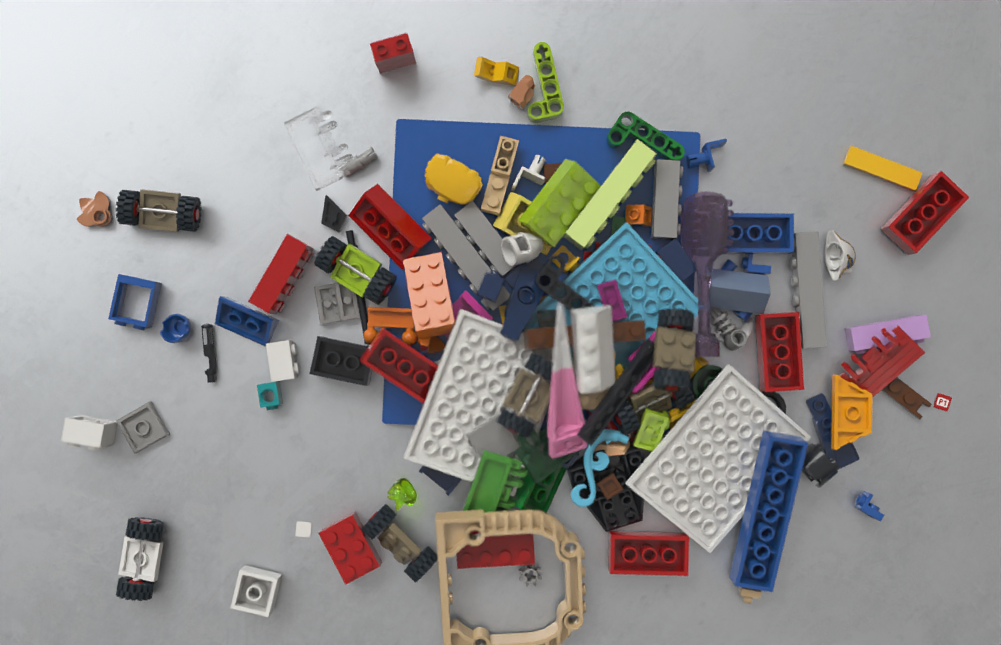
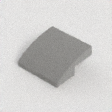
[314,282,360,325]

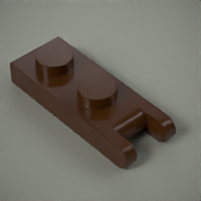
[881,377,932,420]

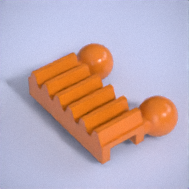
[363,307,417,345]

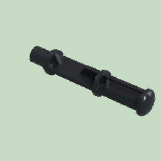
[201,323,217,383]

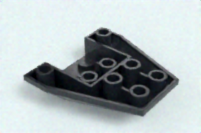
[567,446,645,532]

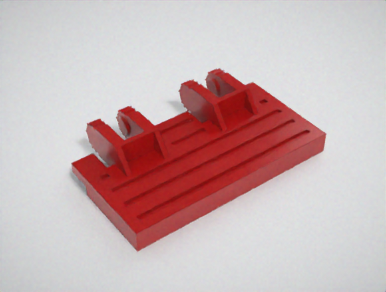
[840,325,925,398]

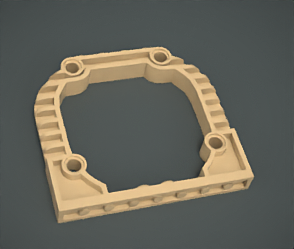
[435,509,586,645]

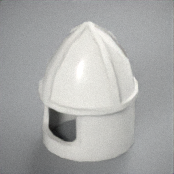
[501,232,544,266]

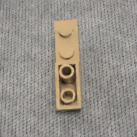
[481,136,519,216]

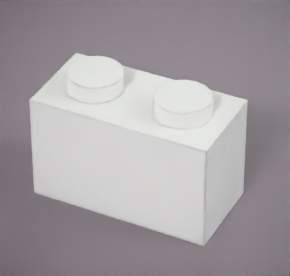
[266,340,300,382]

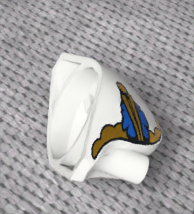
[824,230,856,281]

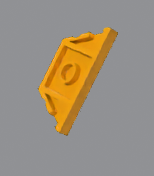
[831,375,872,450]

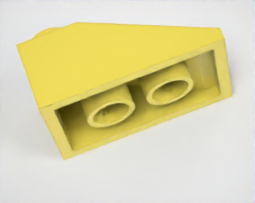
[493,192,552,255]

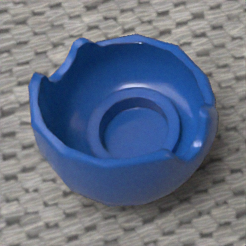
[160,314,191,343]

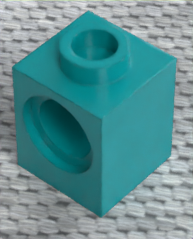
[257,381,283,410]

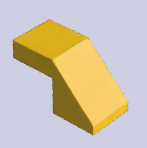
[474,57,519,86]

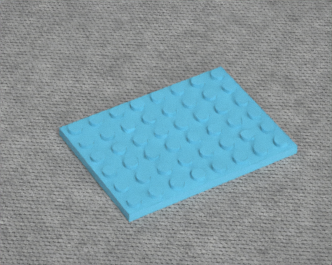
[522,222,706,413]

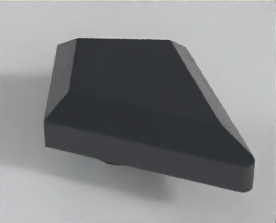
[321,195,347,232]

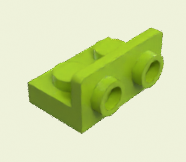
[633,409,670,451]

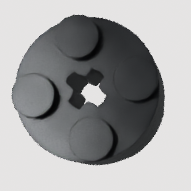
[802,443,839,488]

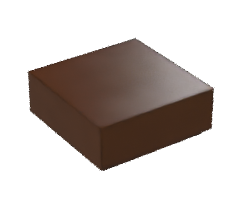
[597,473,624,500]

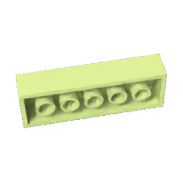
[563,139,656,250]

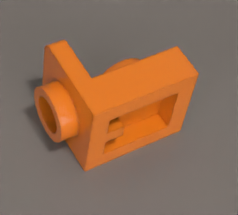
[625,205,652,227]

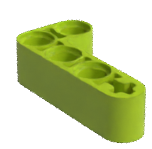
[528,42,564,123]

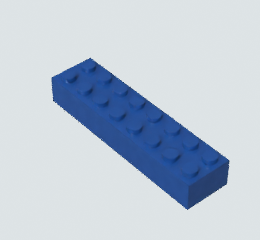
[729,430,808,592]

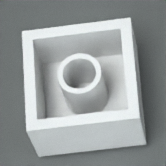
[61,415,117,450]
[230,565,282,617]

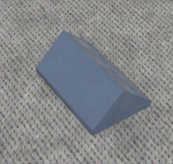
[705,268,770,314]

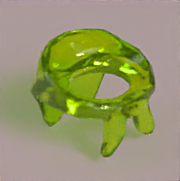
[387,478,417,511]

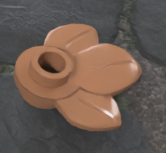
[76,191,111,227]

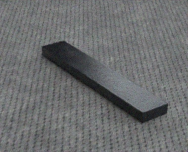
[577,339,655,446]

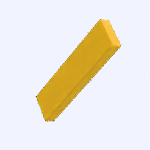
[843,146,922,191]

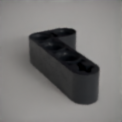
[535,256,596,311]

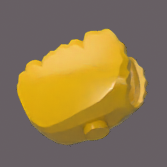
[425,154,483,205]

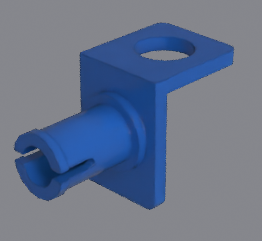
[686,139,727,172]

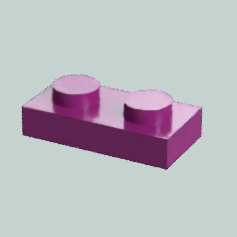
[597,279,627,322]

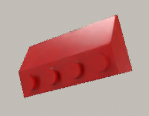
[348,184,432,269]

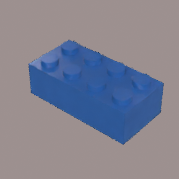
[712,213,794,254]

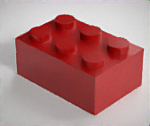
[318,511,382,585]

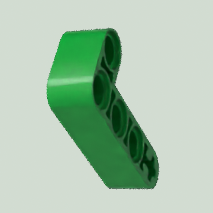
[606,111,685,161]

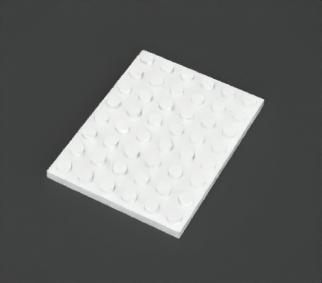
[404,309,554,496]
[626,364,811,553]

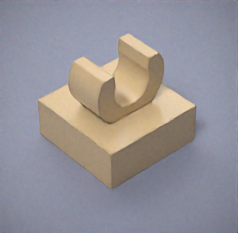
[739,587,761,604]

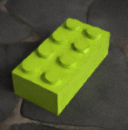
[518,159,601,247]

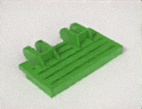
[462,450,528,513]

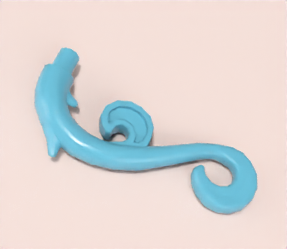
[571,429,629,507]

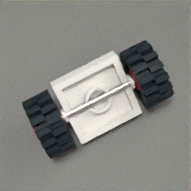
[116,517,164,601]

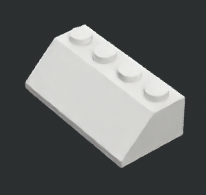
[571,305,615,394]

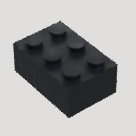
[309,336,372,386]

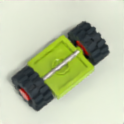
[314,236,397,305]

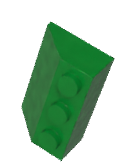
[508,449,567,513]

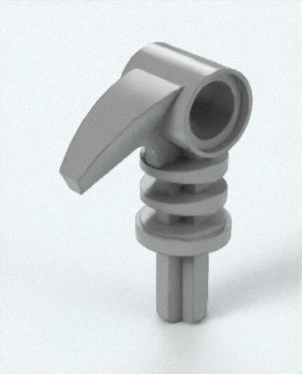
[704,304,753,350]

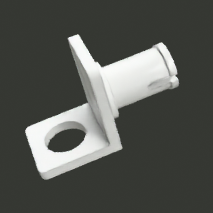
[511,155,546,192]

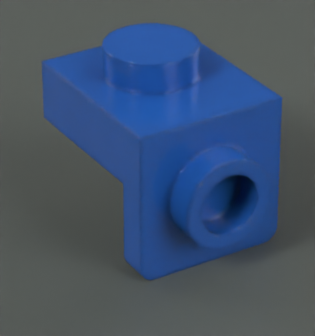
[741,253,771,275]

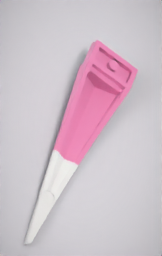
[547,303,587,458]

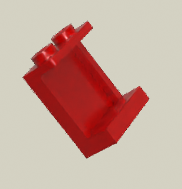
[370,33,416,74]

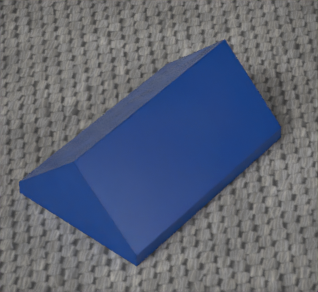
[215,296,279,346]

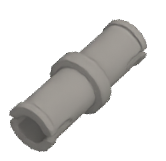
[340,147,378,178]

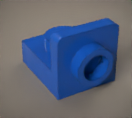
[855,491,884,522]

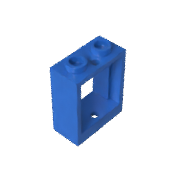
[108,274,162,330]

